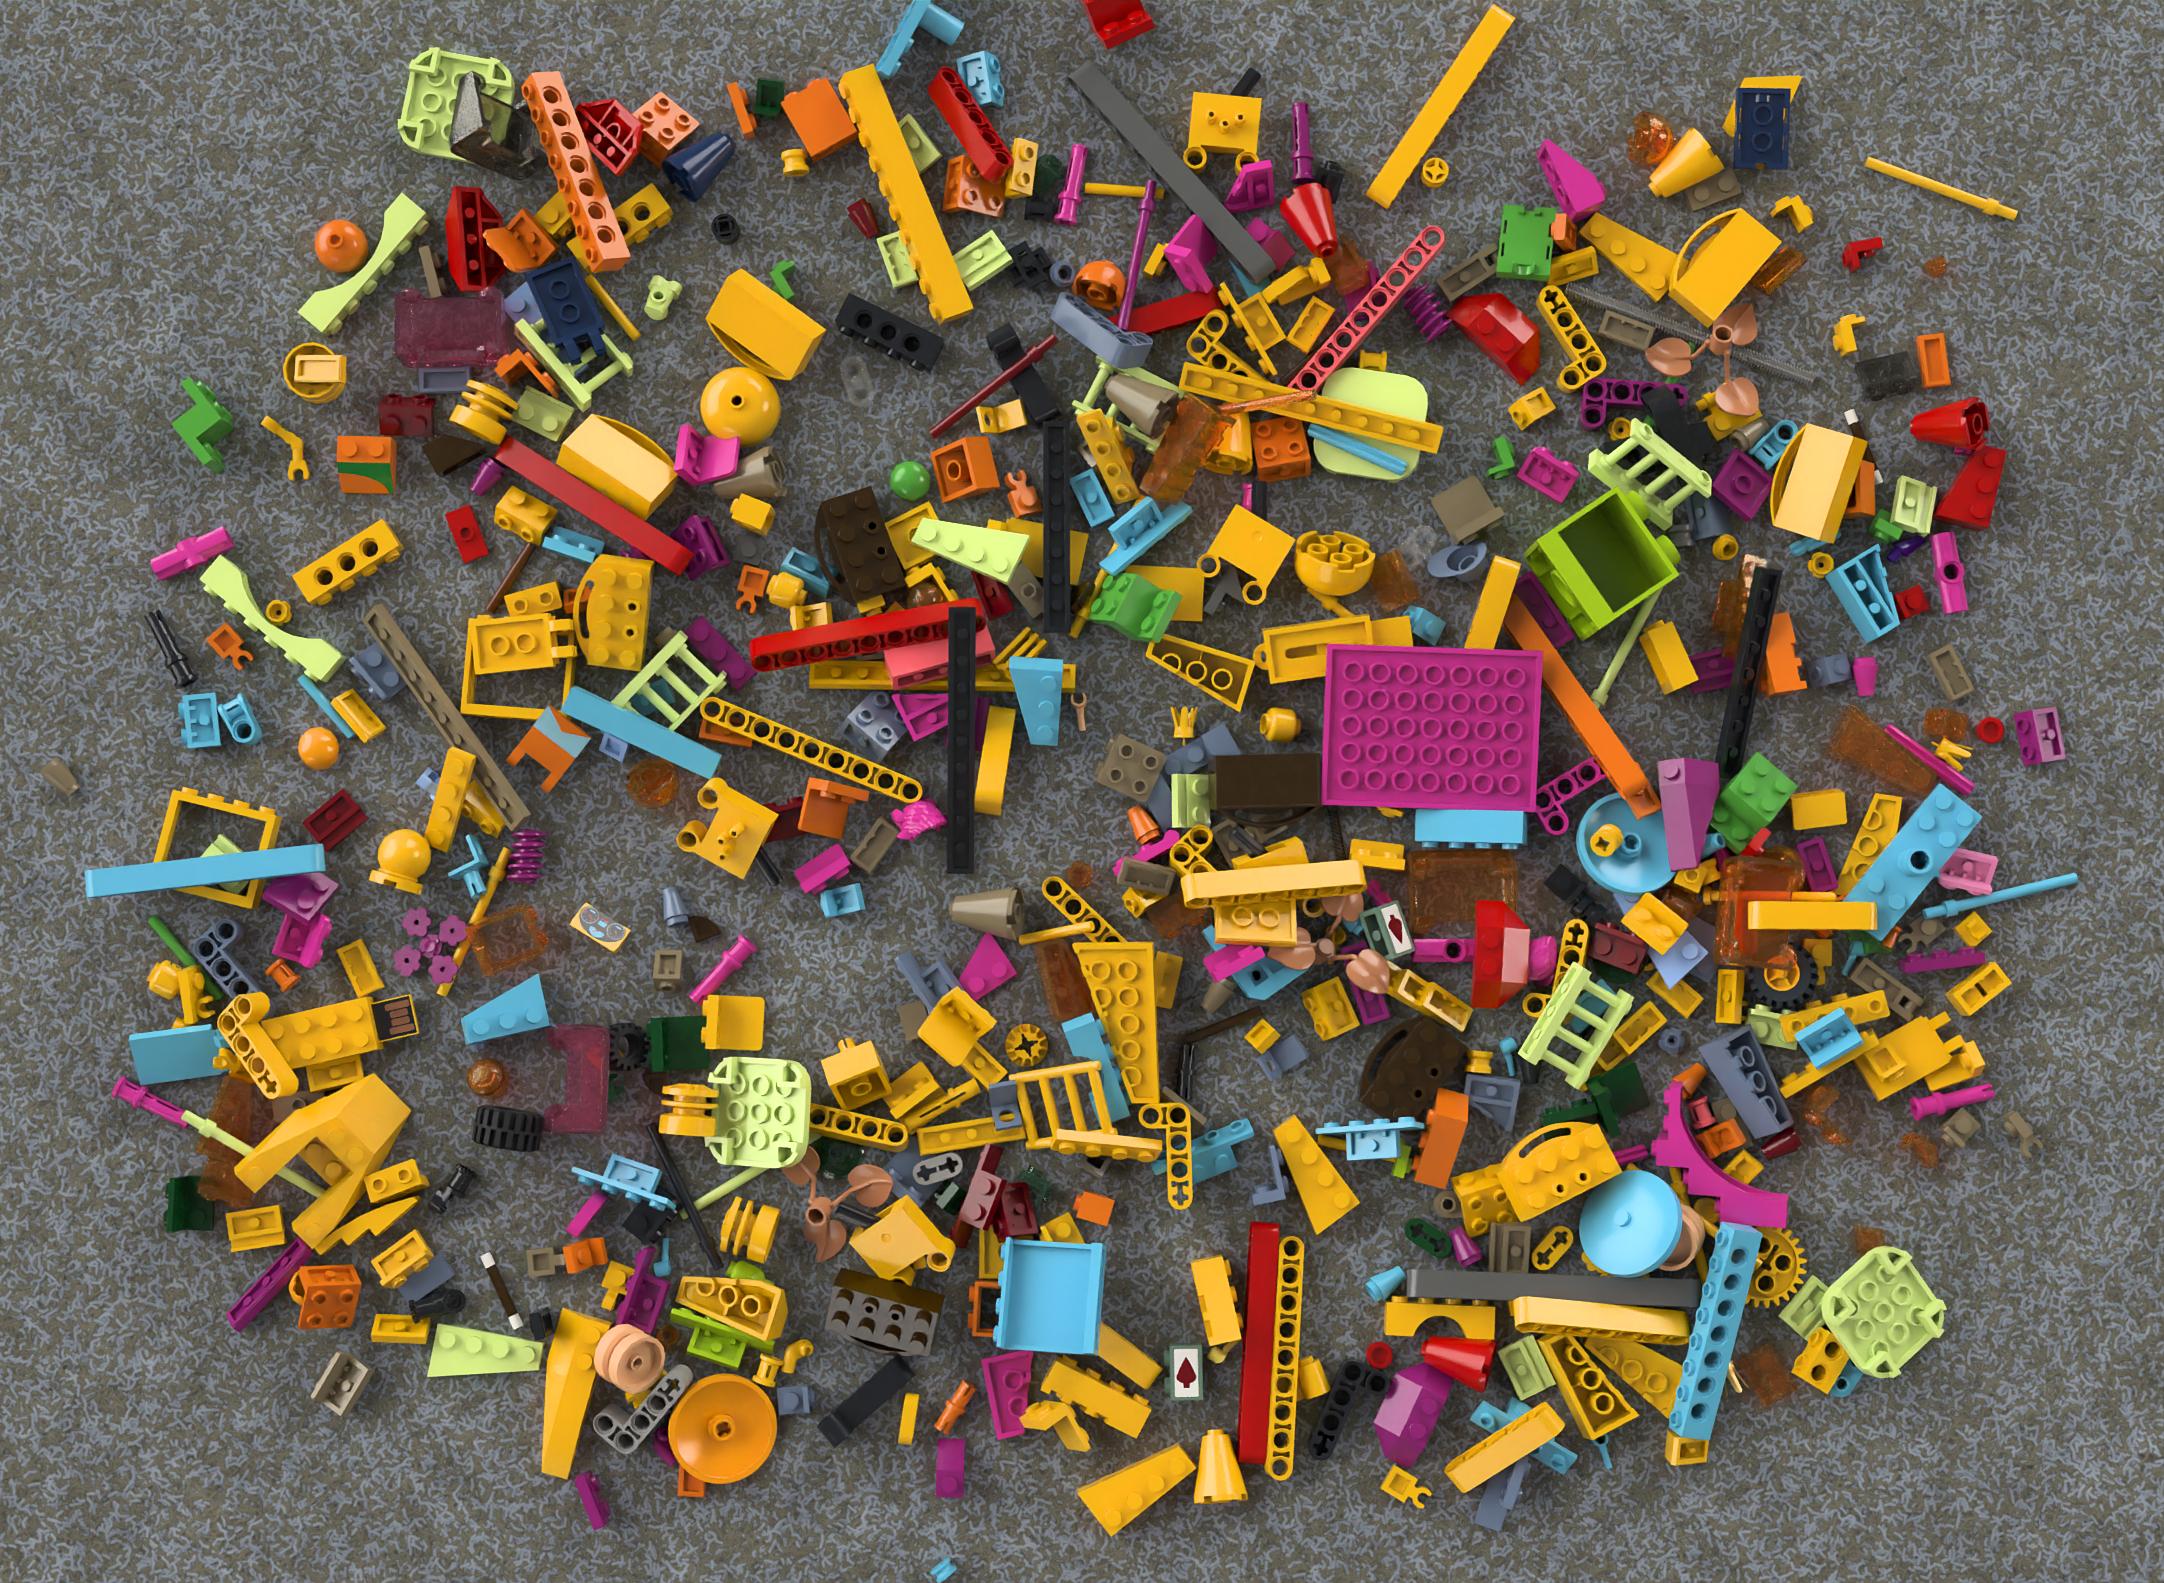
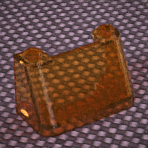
[1406,849,1519,933]
[1713,855,1805,972]

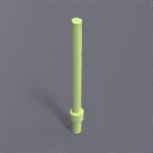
[1590,587,1663,710]
[181,1110,326,1198]
[679,1133,822,1220]

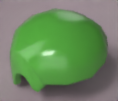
[889,461,930,501]

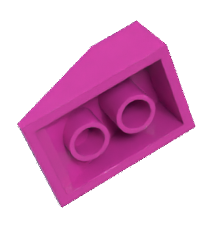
[1536,139,1607,223]

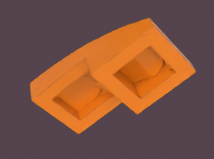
[1693,1117,1747,1159]

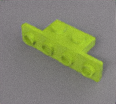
[670,1308,775,1371]

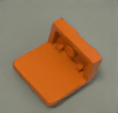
[483,208,560,273]
[494,349,560,400]

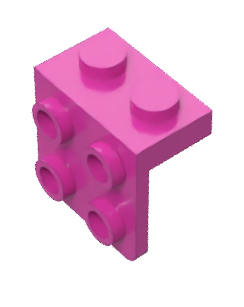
[1163,215,1218,293]
[674,424,740,487]
[272,912,332,969]

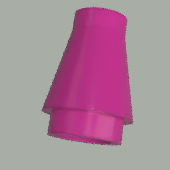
[1851,657,1879,696]

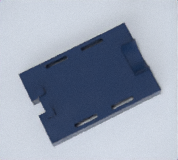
[1733,88,1791,170]

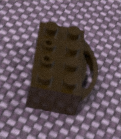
[813,486,907,607]
[1208,752,1321,828]
[1358,1015,1468,1134]
[825,1267,945,1357]

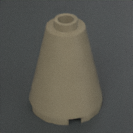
[1104,373,1181,440]
[710,445,787,499]
[949,887,1025,941]

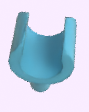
[1841,941,1868,976]
[1499,1036,1518,1076]
[654,1238,671,1277]
[1591,1433,1612,1469]

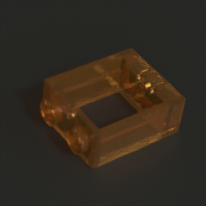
[464,900,549,978]

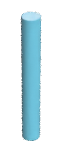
[297,673,356,740]

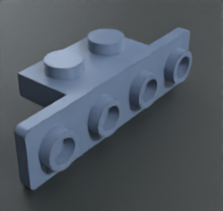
[894,950,965,1015]
[1474,1455,1531,1531]

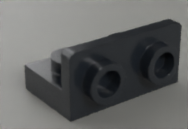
[621,1185,681,1246]

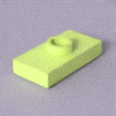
[876,231,919,290]

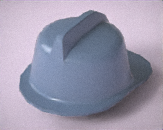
[1427,540,1489,582]

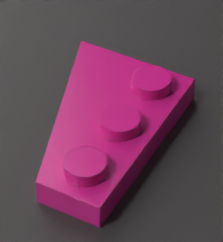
[980,1350,1034,1440]

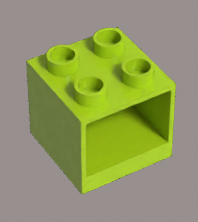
[1522,485,1681,642]

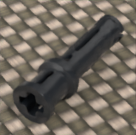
[144,610,198,689]

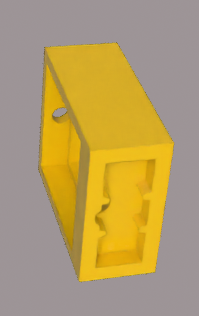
[1639,620,1699,695]

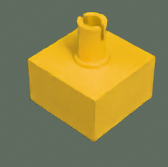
[821,1038,894,1111]

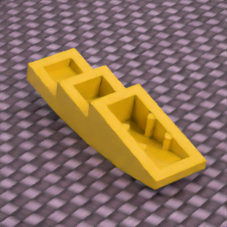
[1387,960,1474,1033]
[1565,1000,1668,1092]
[314,1195,422,1255]

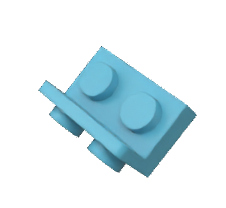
[957,51,1004,108]
[542,526,605,565]
[178,692,222,751]

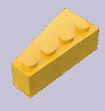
[1145,633,1255,712]
[1041,1354,1152,1439]

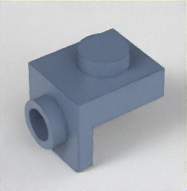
[1806,653,1853,689]

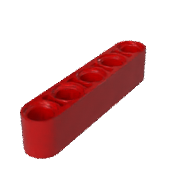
[927,66,1014,183]
[1107,286,1225,337]

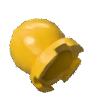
[369,829,432,895]

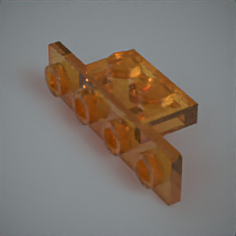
[1711,554,1767,661]

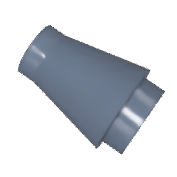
[662,887,690,928]

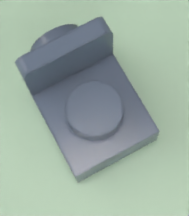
[777,1384,816,1415]

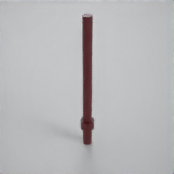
[929,333,1059,438]

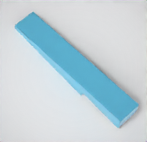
[560,686,723,779]

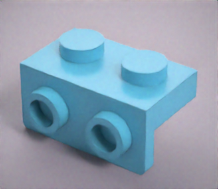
[1794,1007,1864,1070]

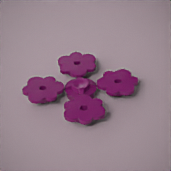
[393,907,467,985]

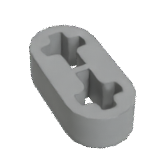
[913,1152,963,1185]

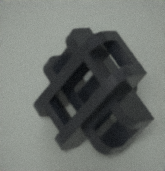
[1003,240,1052,290]

